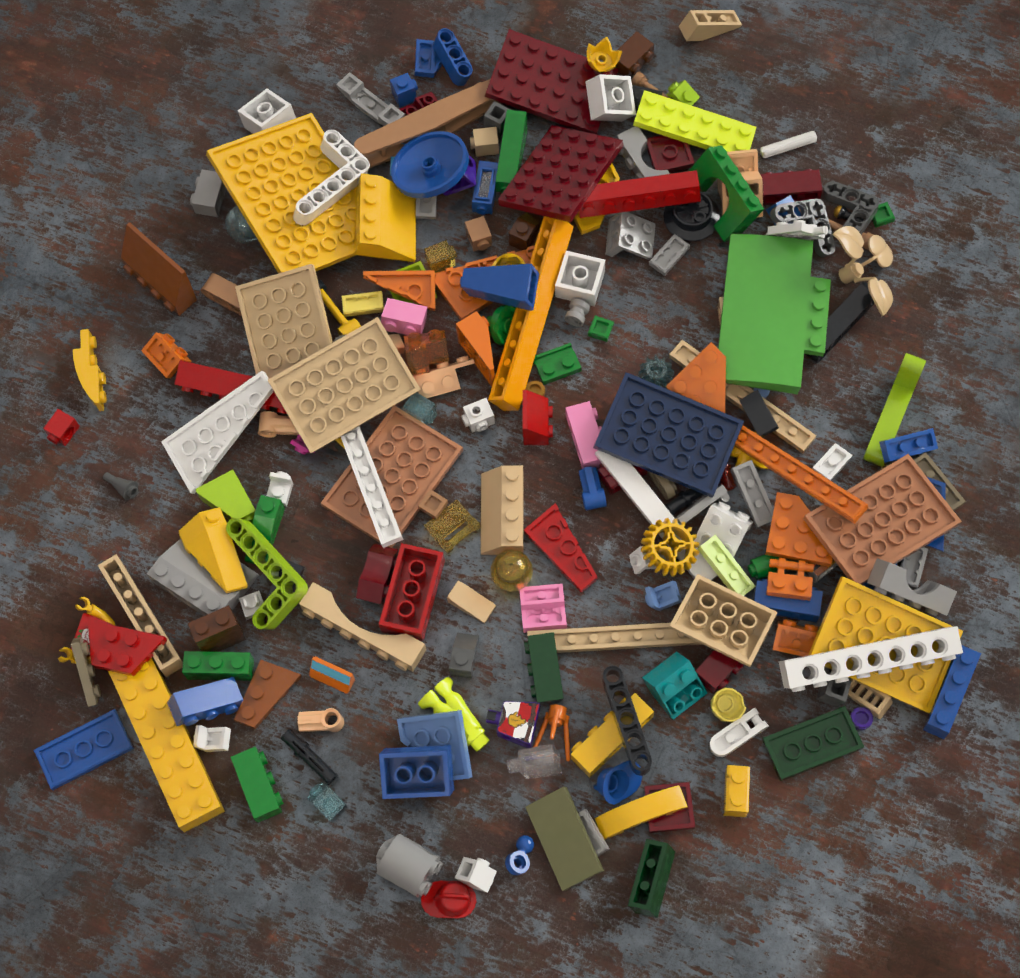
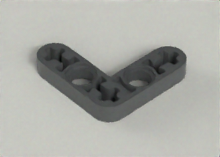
[824,181,879,235]
[770,199,835,258]

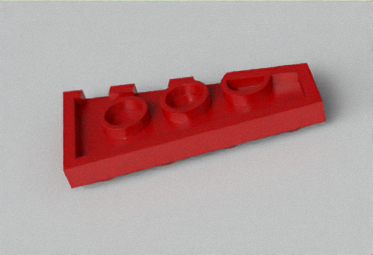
[524,503,598,593]

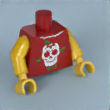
[58,597,115,664]

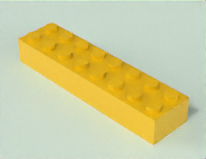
[108,657,225,832]

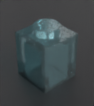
[403,393,437,425]

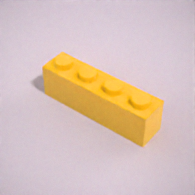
[571,693,654,778]

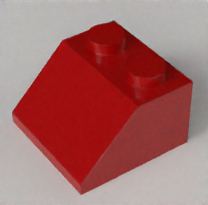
[523,390,553,445]

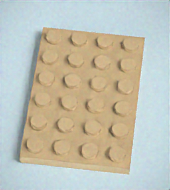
[235,264,333,379]
[268,317,421,454]

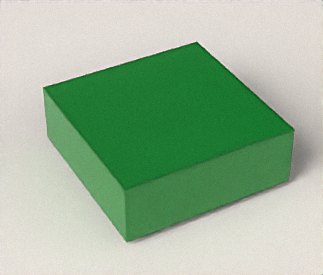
[872,202,895,228]
[588,316,614,342]

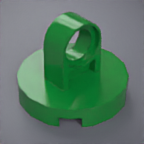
[486,305,516,346]

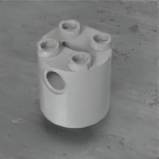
[376,834,443,898]

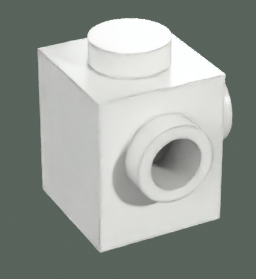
[461,398,495,433]
[455,857,497,893]

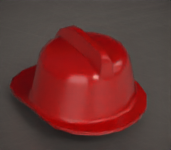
[421,881,476,919]

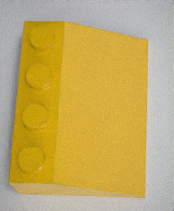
[355,173,416,262]

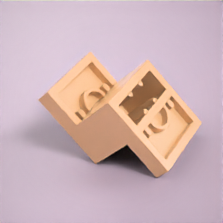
[717,149,763,218]

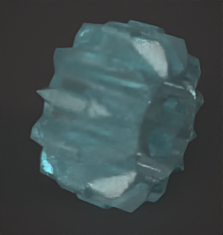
[638,355,674,388]

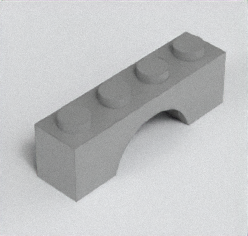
[617,126,670,179]
[867,558,957,617]

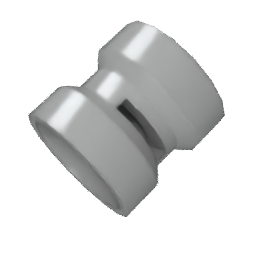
[564,298,590,327]

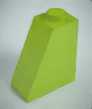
[195,470,256,528]

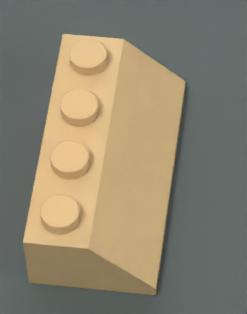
[481,465,524,555]

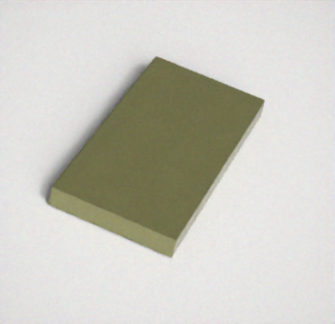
[525,787,604,891]

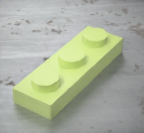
[697,535,756,596]

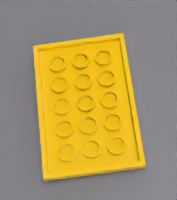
[809,577,963,713]

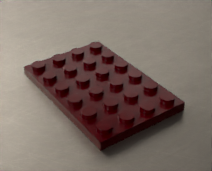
[485,29,618,134]
[498,125,623,222]

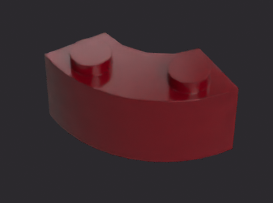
[356,544,399,604]

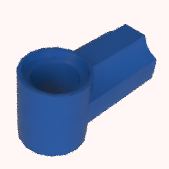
[579,466,607,511]

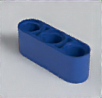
[433,28,473,86]

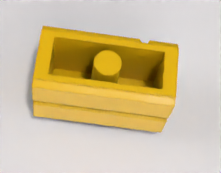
[723,765,750,817]

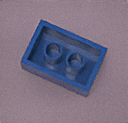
[379,745,454,799]

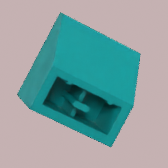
[642,651,707,719]

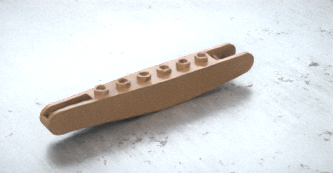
[354,79,502,168]

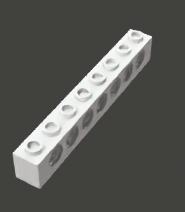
[779,626,963,692]

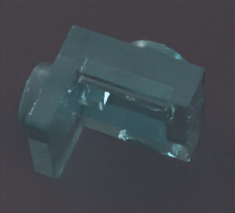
[307,783,346,821]

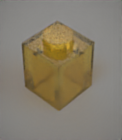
[424,240,457,273]

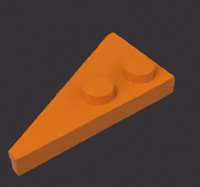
[363,270,436,311]

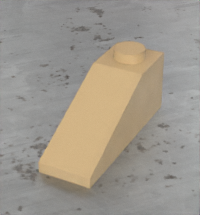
[679,10,742,41]

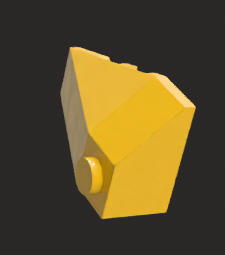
[179,507,248,593]

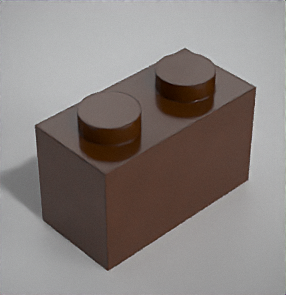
[615,31,654,77]

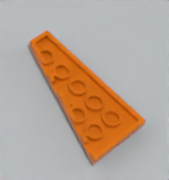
[435,245,535,320]

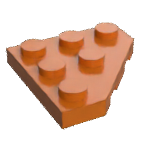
[665,342,726,413]
[765,492,832,567]

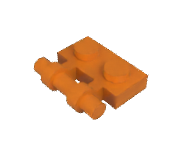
[766,558,814,601]

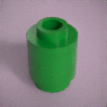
[747,554,779,580]

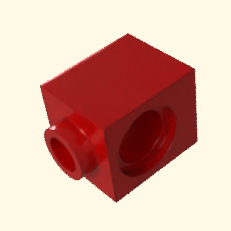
[43,409,80,446]

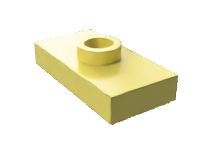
[342,291,384,317]

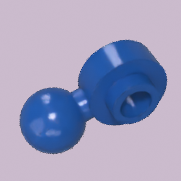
[505,835,534,876]

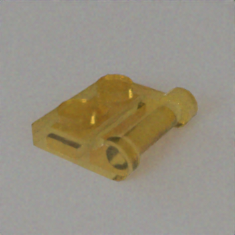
[424,499,481,554]

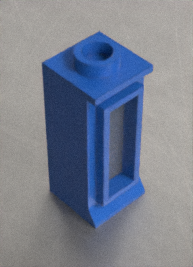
[472,161,498,215]

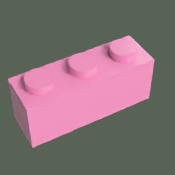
[565,401,602,469]

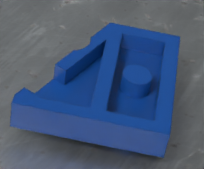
[414,39,442,78]

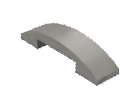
[336,72,405,126]

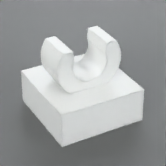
[239,591,264,620]

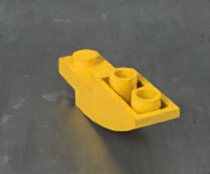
[73,329,107,411]

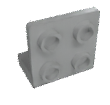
[605,212,656,260]

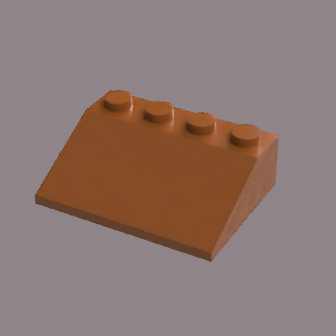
[121,222,197,316]

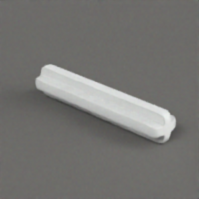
[760,131,817,158]

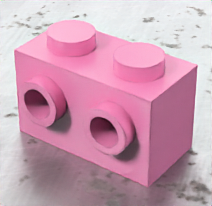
[381,298,427,338]

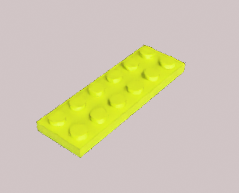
[633,90,756,152]

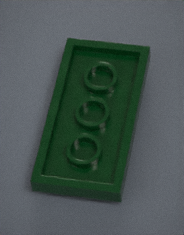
[762,706,864,781]

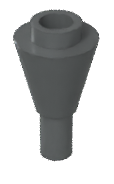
[103,472,138,500]

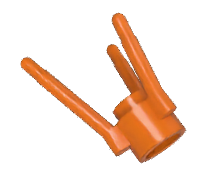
[532,704,570,762]

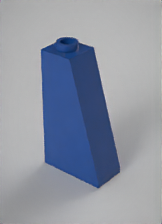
[460,264,539,311]

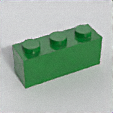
[182,651,254,681]
[231,746,284,823]

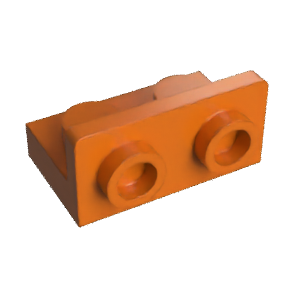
[141,332,191,379]
[772,619,818,657]

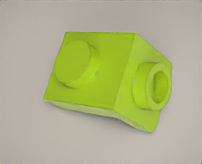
[666,80,700,106]

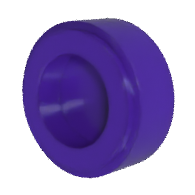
[850,707,873,731]

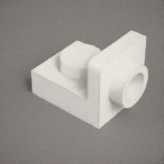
[266,471,293,507]

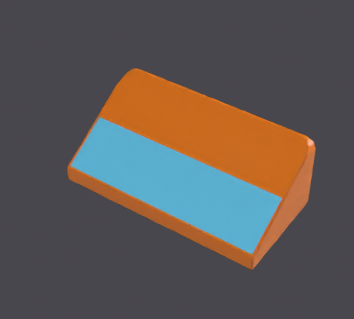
[309,656,355,694]

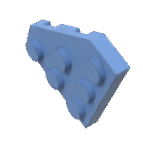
[397,710,473,780]

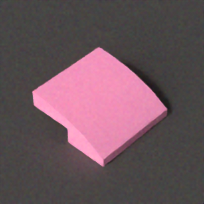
[519,584,567,633]

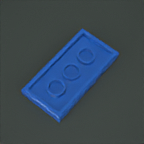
[34,709,134,790]

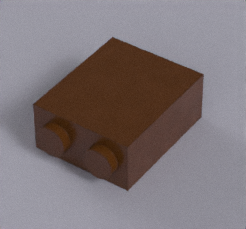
[188,605,246,652]

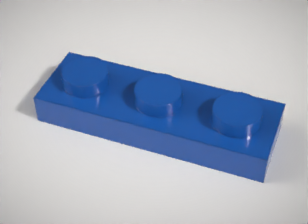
[879,428,938,463]

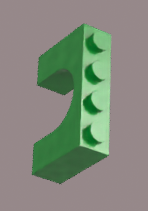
[689,145,764,242]

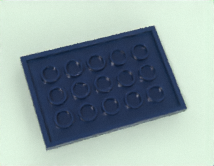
[593,372,744,498]

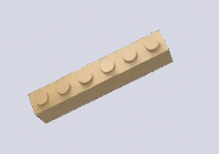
[98,554,183,677]

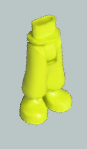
[418,676,490,752]

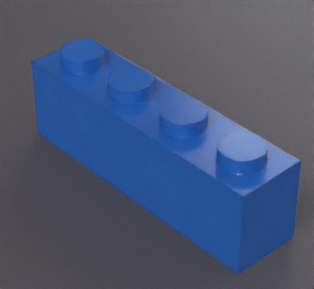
[923,645,981,739]

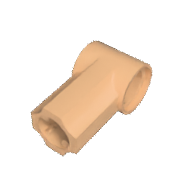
[258,411,299,438]
[298,708,344,732]

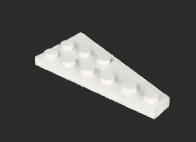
[161,371,274,494]

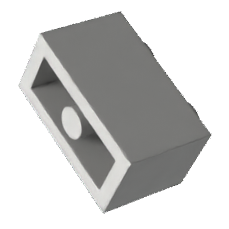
[190,169,227,217]

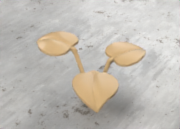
[832,226,893,317]

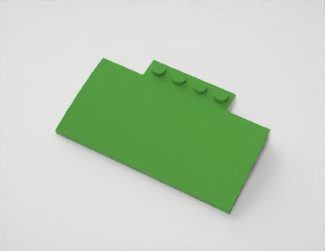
[718,234,831,394]

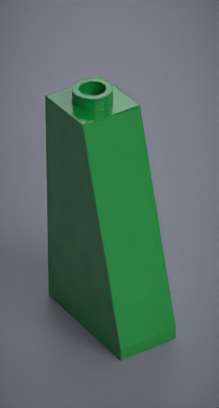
[496,109,527,193]

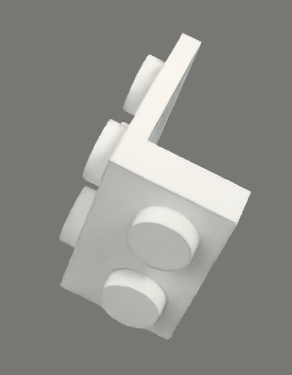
[694,502,753,558]

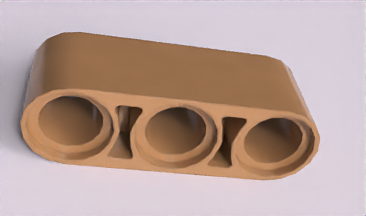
[200,273,242,316]

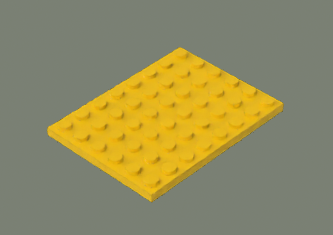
[206,113,356,273]

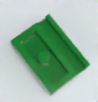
[533,343,582,385]

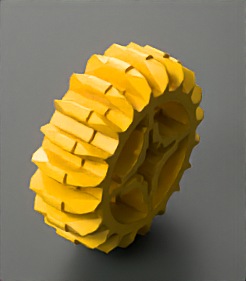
[641,518,699,577]

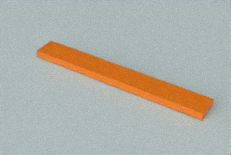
[734,425,868,524]

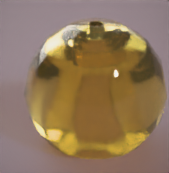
[490,549,533,593]

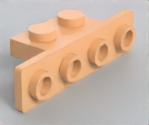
[412,355,475,400]

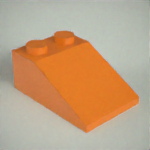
[456,311,495,387]

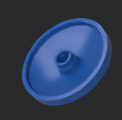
[391,131,469,198]

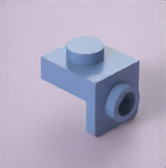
[645,580,682,611]

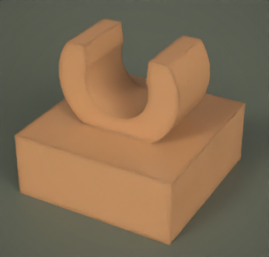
[418,489,448,519]

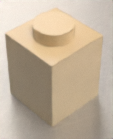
[470,127,499,157]

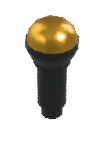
[833,205,864,222]

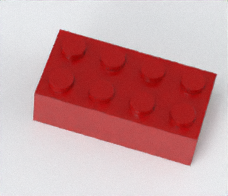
[379,543,445,641]

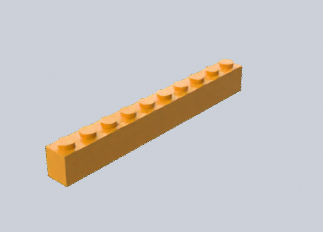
[488,216,574,411]

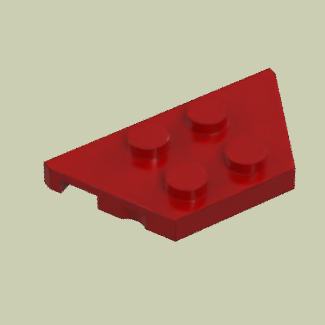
[88,620,167,676]

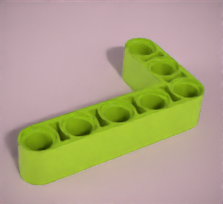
[863,353,926,467]
[226,518,308,630]

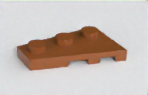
[234,660,302,729]

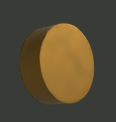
[525,381,545,397]

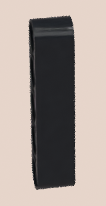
[806,281,875,363]
[602,666,652,776]

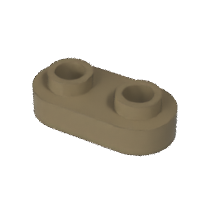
[647,471,677,500]

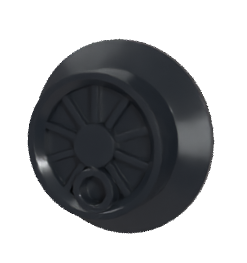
[663,191,720,242]

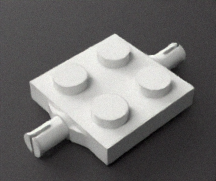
[766,220,828,240]

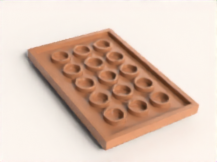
[321,406,463,548]
[803,454,962,585]

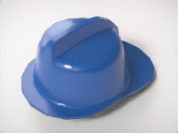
[593,761,642,805]

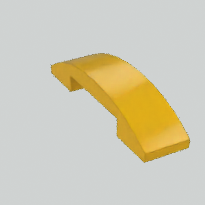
[595,785,688,840]

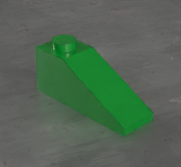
[245,495,285,565]

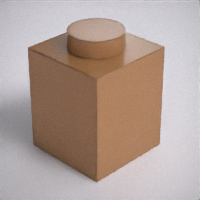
[465,216,492,252]

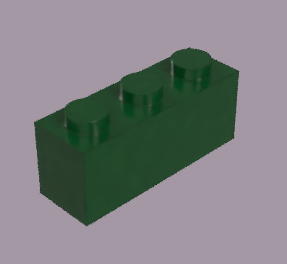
[524,632,564,703]
[628,839,675,918]

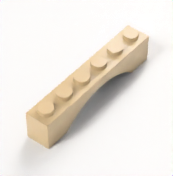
[299,582,426,672]

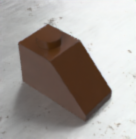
[508,212,543,251]

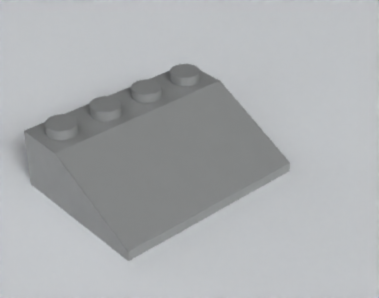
[147,538,259,616]

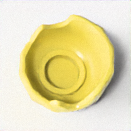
[711,688,746,722]

